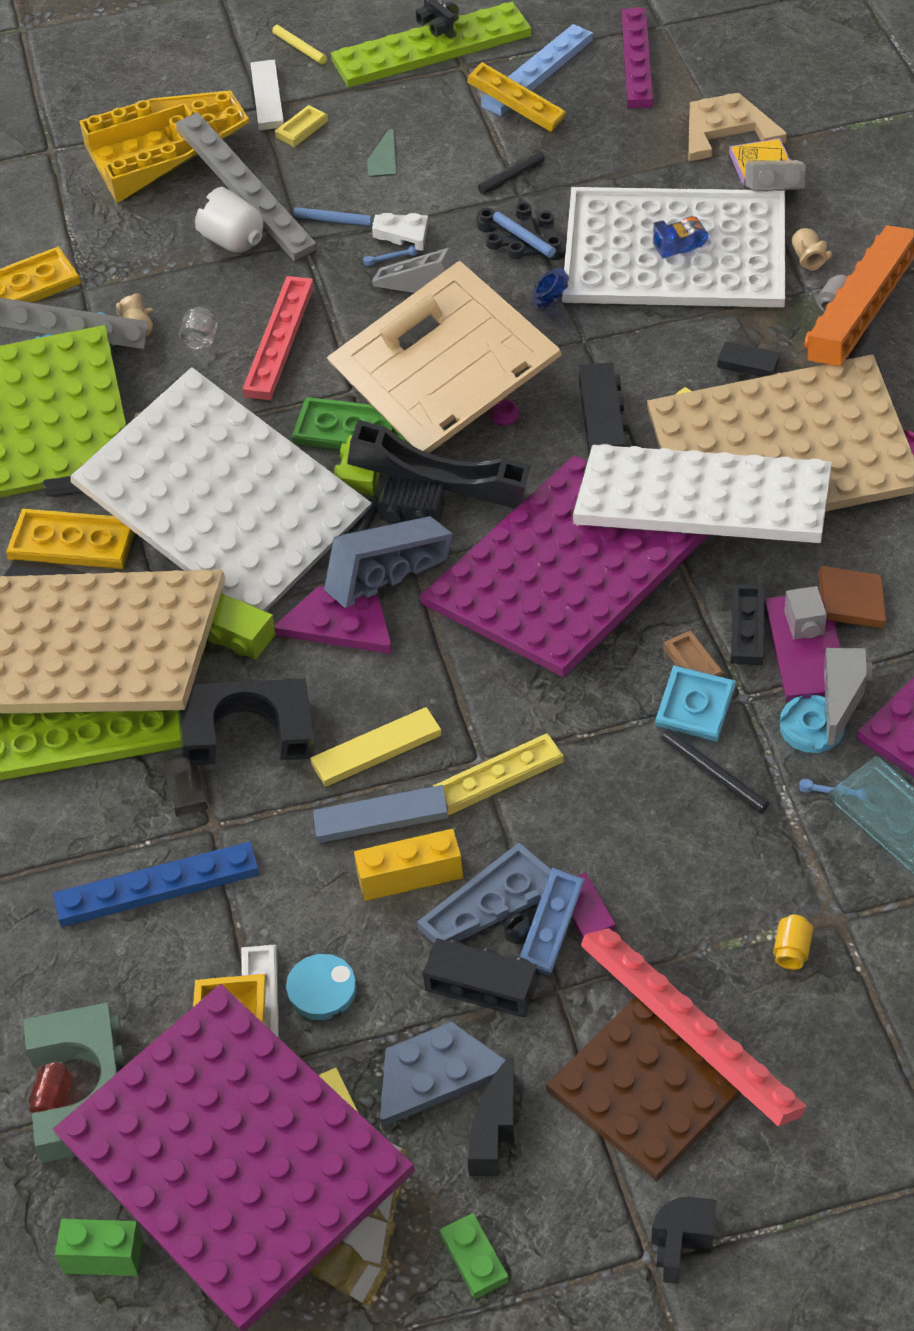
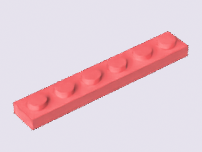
[242,276,314,401]

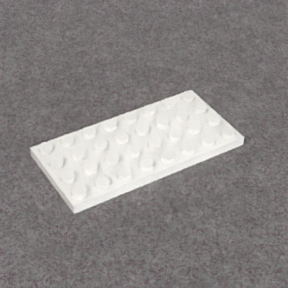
[573,444,832,543]

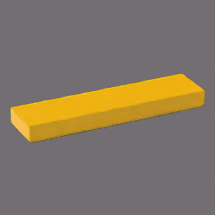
[467,62,566,132]

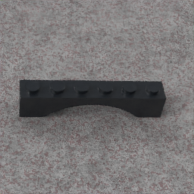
[347,420,531,508]

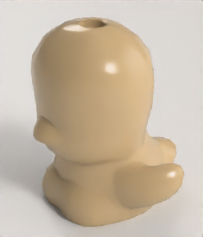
[792,228,832,271]
[116,293,153,338]

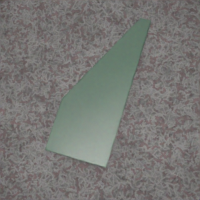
[367,129,396,176]

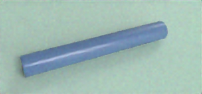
[293,207,372,226]
[493,211,556,258]

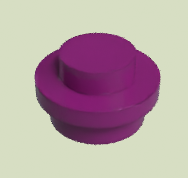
[490,399,519,426]

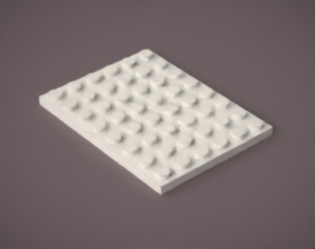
[562,187,785,308]
[71,367,372,612]

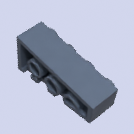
[324,516,453,608]

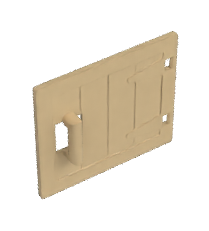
[327,261,562,453]

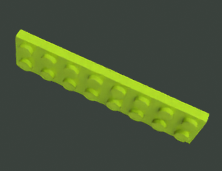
[331,1,532,88]

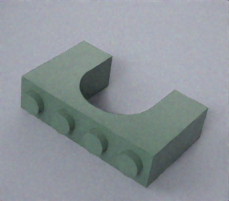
[23,1002,126,1163]

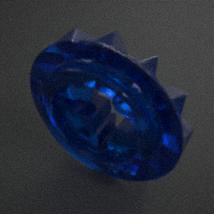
[532,268,570,308]

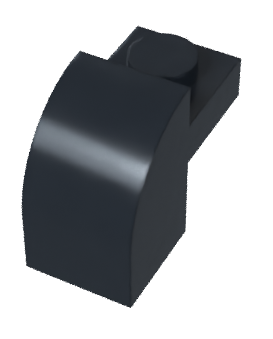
[651,1197,717,1284]

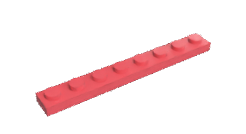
[581,928,807,1126]

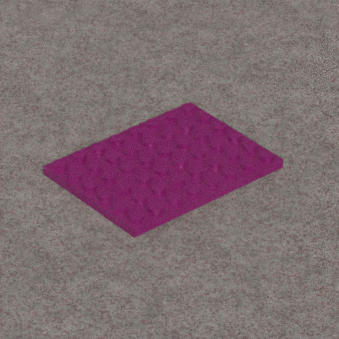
[420,455,709,677]
[52,983,415,1331]

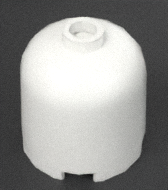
[195,187,263,253]

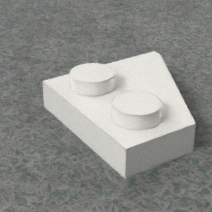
[372,213,428,250]

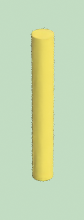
[272,25,327,64]

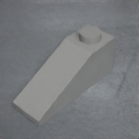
[372,248,456,293]
[824,648,872,745]

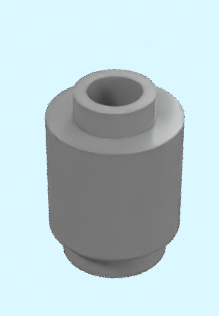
[816,275,847,312]

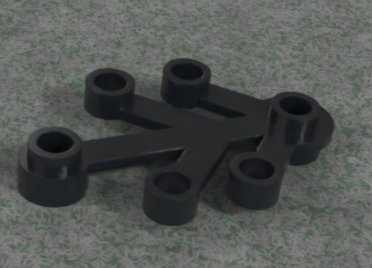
[476,202,567,260]

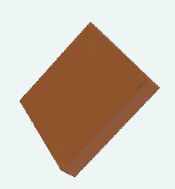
[818,566,886,629]

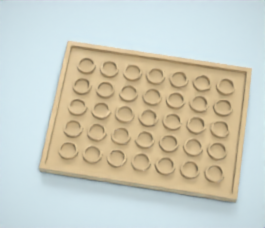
[647,354,914,512]
[0,569,226,713]

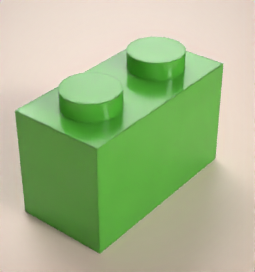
[55,1219,144,1276]

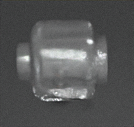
[179,307,218,349]

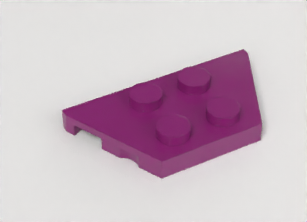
[274,586,392,654]

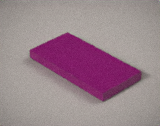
[764,596,840,703]

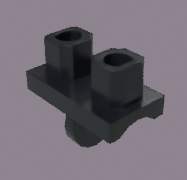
[415,0,459,39]

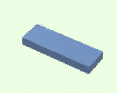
[520,867,585,976]

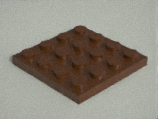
[546,997,742,1182]

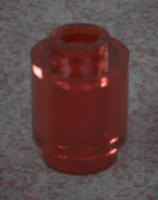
[28,1062,73,1114]

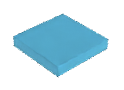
[655,665,736,742]

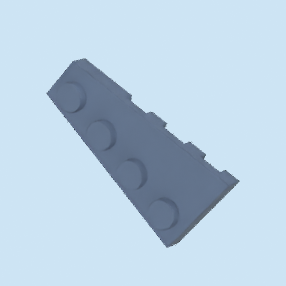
[417,843,551,943]

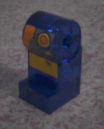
[653,216,709,259]

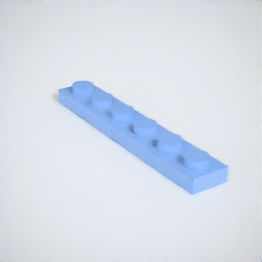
[481,24,593,116]

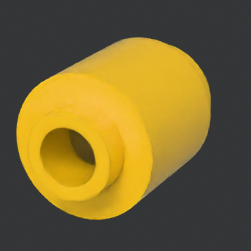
[773,914,814,970]

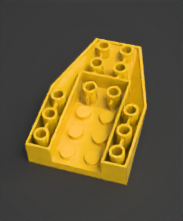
[79,90,249,203]

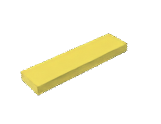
[310,707,441,787]
[433,733,564,816]

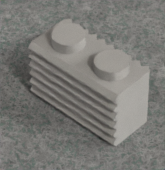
[745,159,806,191]

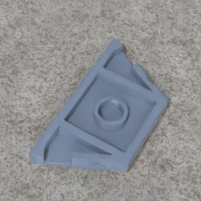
[380,1022,505,1127]

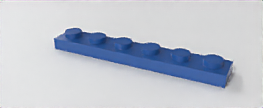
[53,841,259,927]

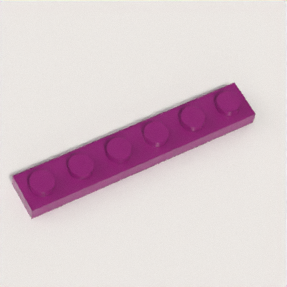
[621,7,653,108]

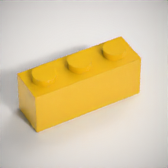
[354,829,463,901]

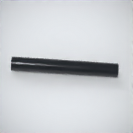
[478,151,545,194]

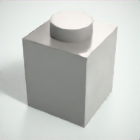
[784,586,827,640]

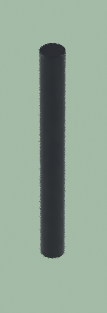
[661,729,769,813]

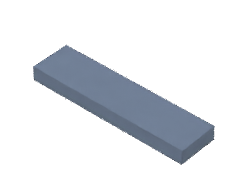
[313,785,449,843]

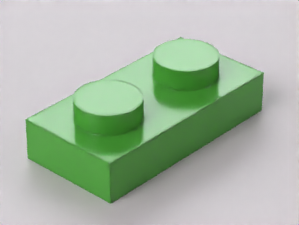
[439,1213,509,1300]

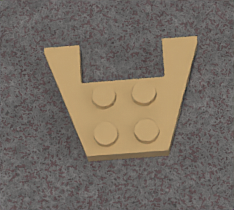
[688,93,787,162]

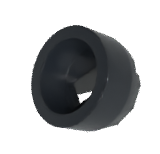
[504,913,531,944]

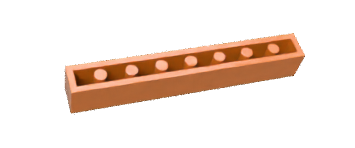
[804,225,914,367]

